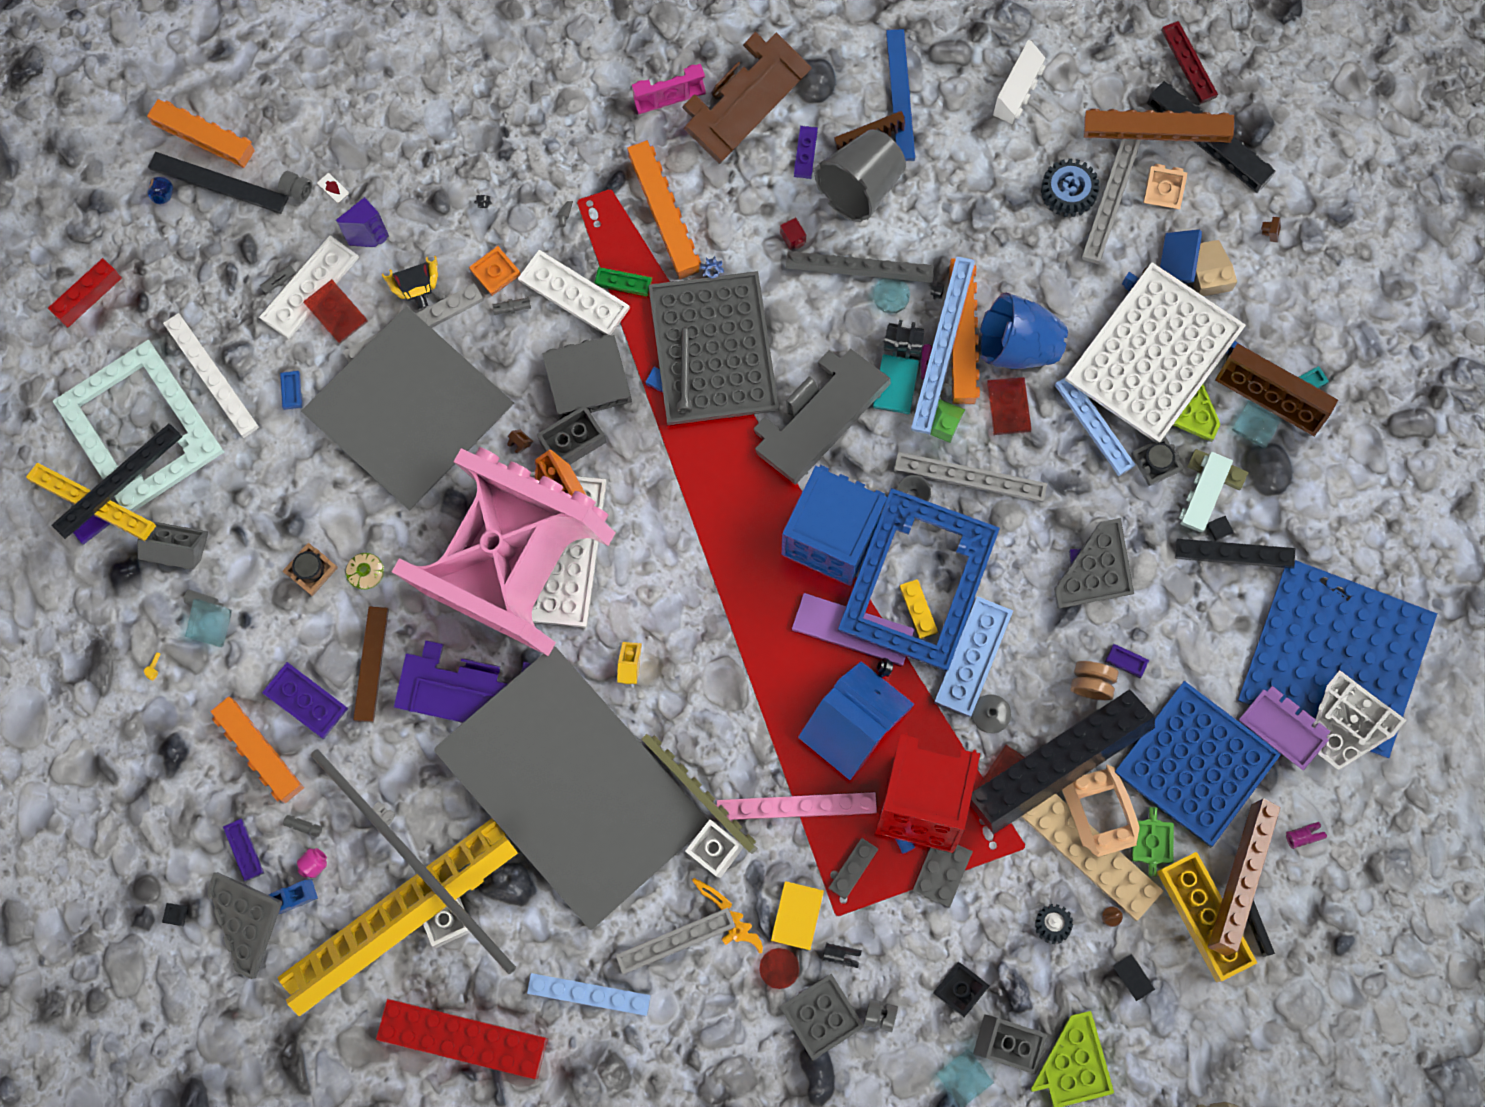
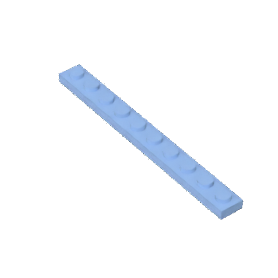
[911,256,975,434]

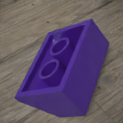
[336,197,389,247]

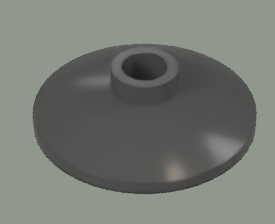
[972,694,1011,733]

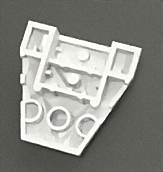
[1312,670,1407,770]

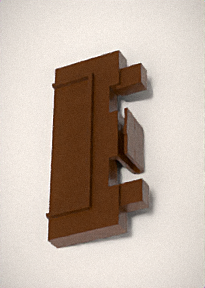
[682,31,812,164]

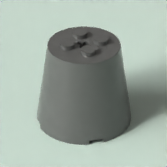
[814,130,906,222]

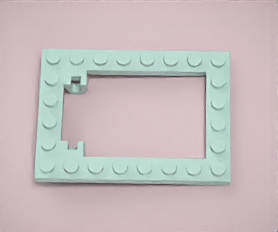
[53,340,224,512]

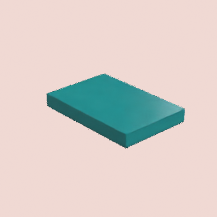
[873,354,919,415]

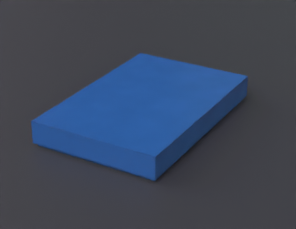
[1160,229,1202,283]

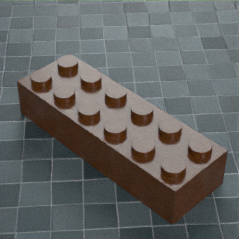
[1215,343,1338,437]

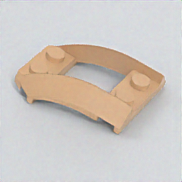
[1062,764,1140,857]

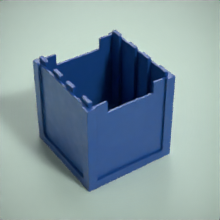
[781,465,887,586]

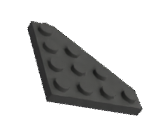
[1054,518,1134,608]
[207,872,283,979]

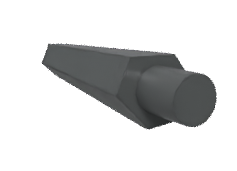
[556,201,573,227]

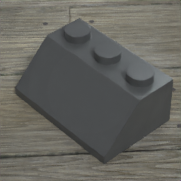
[137,522,208,569]

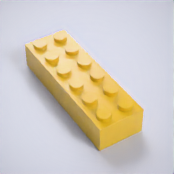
[1157,852,1257,983]

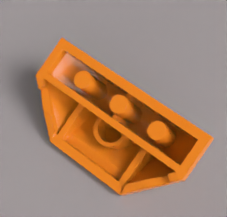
[535,449,586,496]

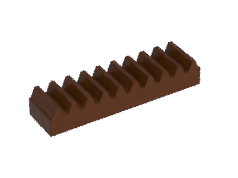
[834,111,905,151]

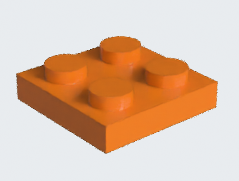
[469,246,521,296]

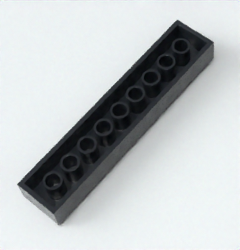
[970,689,1155,835]

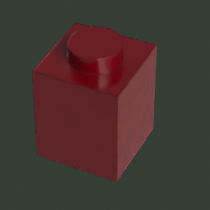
[780,217,807,250]

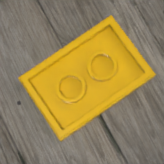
[771,881,824,950]

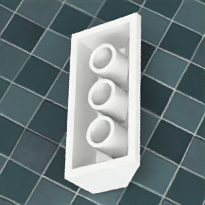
[993,40,1046,124]

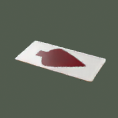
[317,173,349,203]

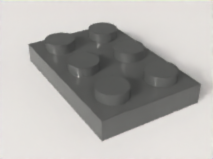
[912,845,973,908]

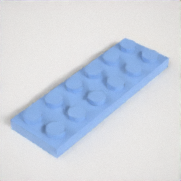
[934,596,1013,718]

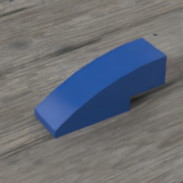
[269,880,318,915]

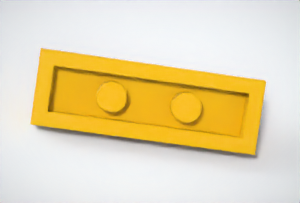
[899,579,938,639]

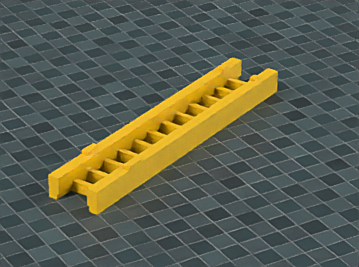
[277,818,518,1016]

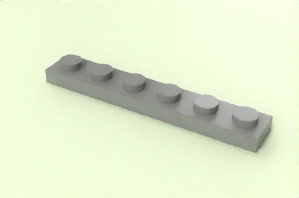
[616,908,736,975]

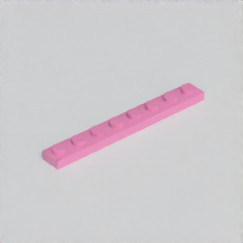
[717,792,877,821]

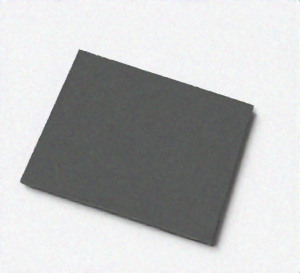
[301,306,514,511]

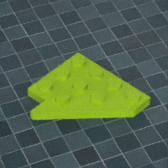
[1173,385,1221,442]
[1030,1011,1115,1107]

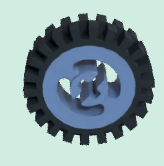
[1041,158,1100,217]

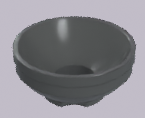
[897,475,931,502]

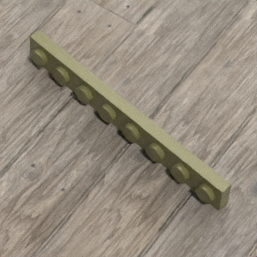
[642,734,758,854]

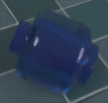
[147,177,173,204]

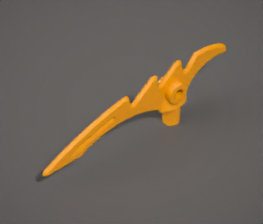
[692,878,763,954]

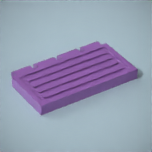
[1239,686,1331,771]

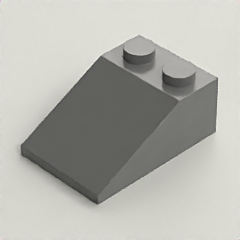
[973,1014,1047,1074]

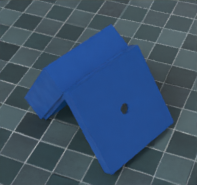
[798,661,914,780]

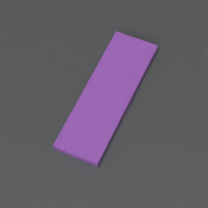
[792,593,914,666]

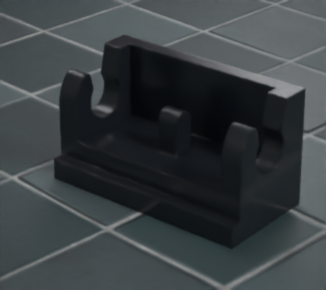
[1113,953,1155,1001]

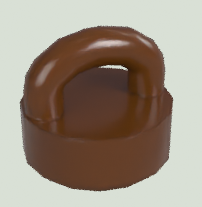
[1101,906,1123,927]

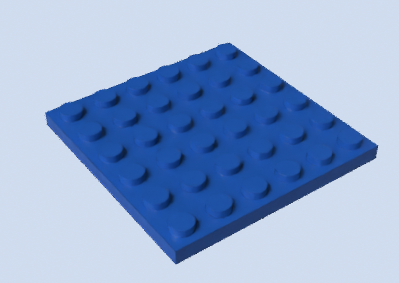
[1115,681,1281,848]

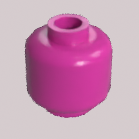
[297,848,327,878]

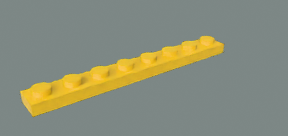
[26,463,156,541]

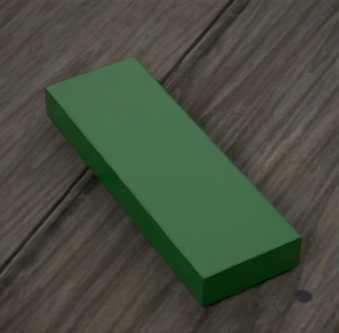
[594,267,652,297]

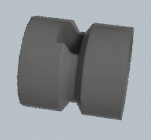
[278,170,313,202]
[864,999,898,1032]

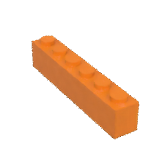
[147,99,255,168]
[210,696,304,803]

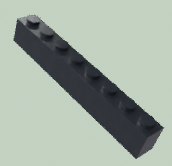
[1147,81,1275,193]

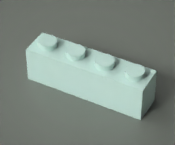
[1179,452,1233,533]

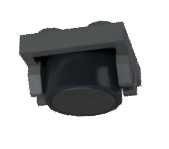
[1131,436,1184,486]

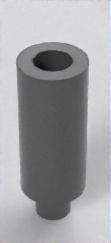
[184,589,224,612]

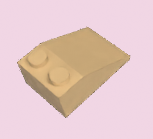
[1192,240,1237,296]

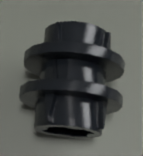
[883,320,925,359]

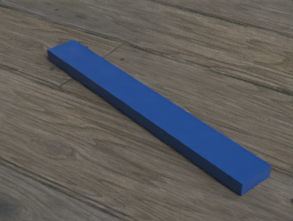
[886,29,915,161]

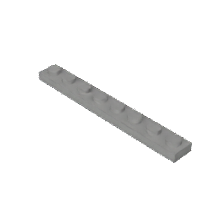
[1082,139,1141,264]
[343,283,484,362]
[894,452,1047,503]

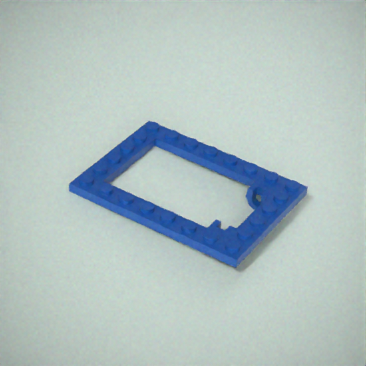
[838,488,1000,672]

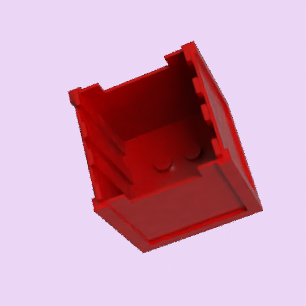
[875,732,981,853]

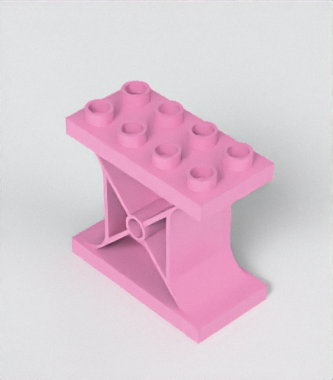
[392,447,616,656]

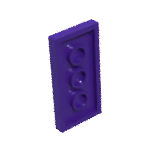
[262,662,349,739]

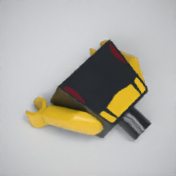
[382,256,438,309]

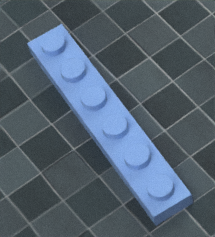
[1055,377,1135,476]
[527,973,651,1016]

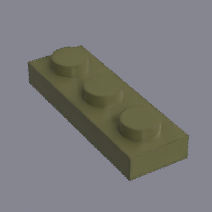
[1187,449,1249,491]

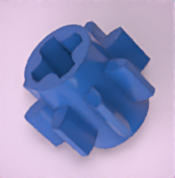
[701,256,724,278]

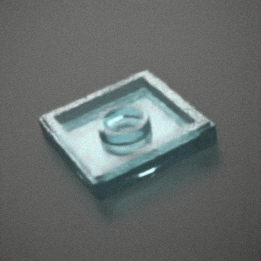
[1232,400,1282,448]
[185,599,232,647]
[936,1049,994,1107]

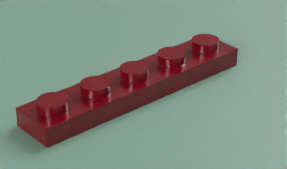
[1161,21,1218,104]

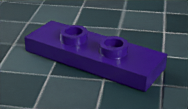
[794,125,818,179]
[223,819,264,882]

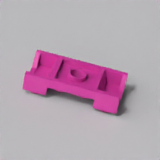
[632,64,706,115]

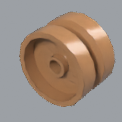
[1070,661,1119,701]

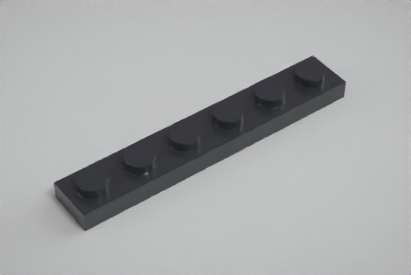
[1175,538,1296,569]

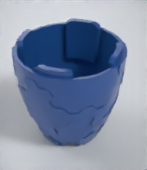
[980,292,1068,369]

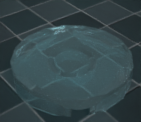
[873,278,910,314]

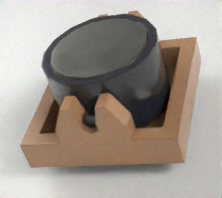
[283,543,338,596]

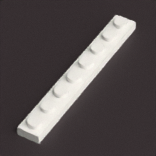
[163,313,259,438]

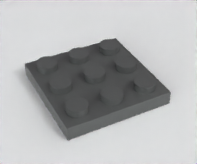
[780,974,864,1061]

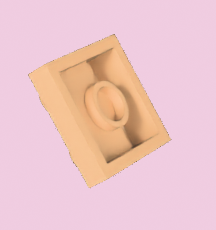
[1143,164,1188,210]

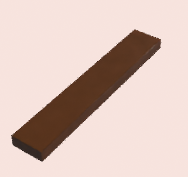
[353,606,389,723]

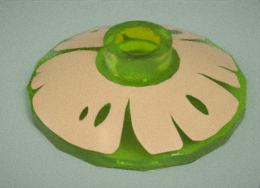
[346,553,384,590]

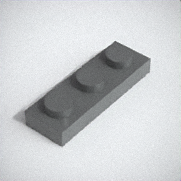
[829,838,878,900]

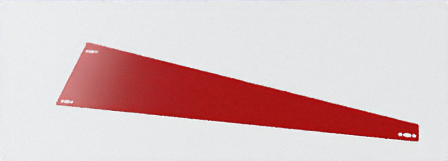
[577,190,1025,916]

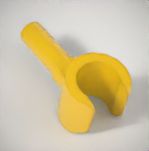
[144,652,161,681]

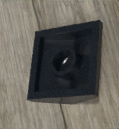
[933,961,990,1018]

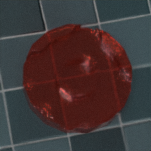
[759,948,800,989]

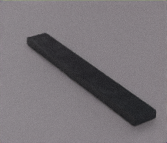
[148,151,289,214]
[51,423,183,539]

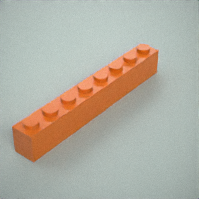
[627,140,701,279]
[949,258,980,404]

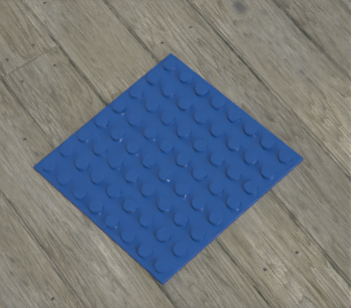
[1238,560,1438,758]

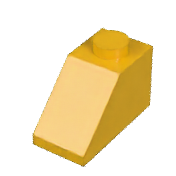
[617,642,642,684]

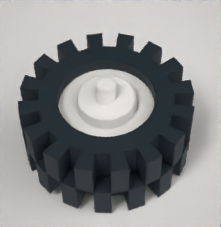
[1035,904,1073,944]

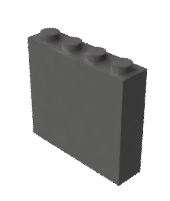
[542,335,632,420]

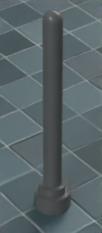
[677,328,692,414]

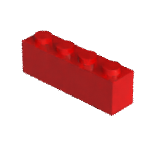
[48,258,122,328]

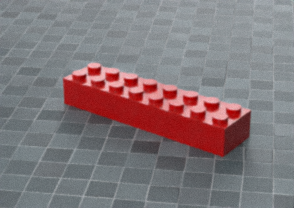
[376,999,548,1079]

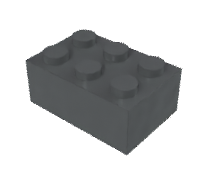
[537,405,607,464]

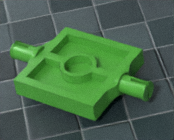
[1132,807,1174,877]

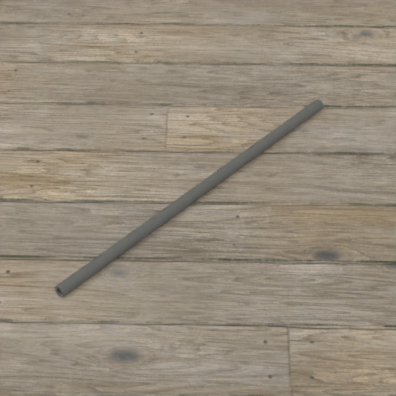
[311,749,516,974]

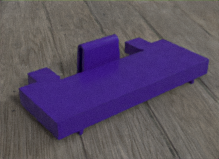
[394,640,532,723]

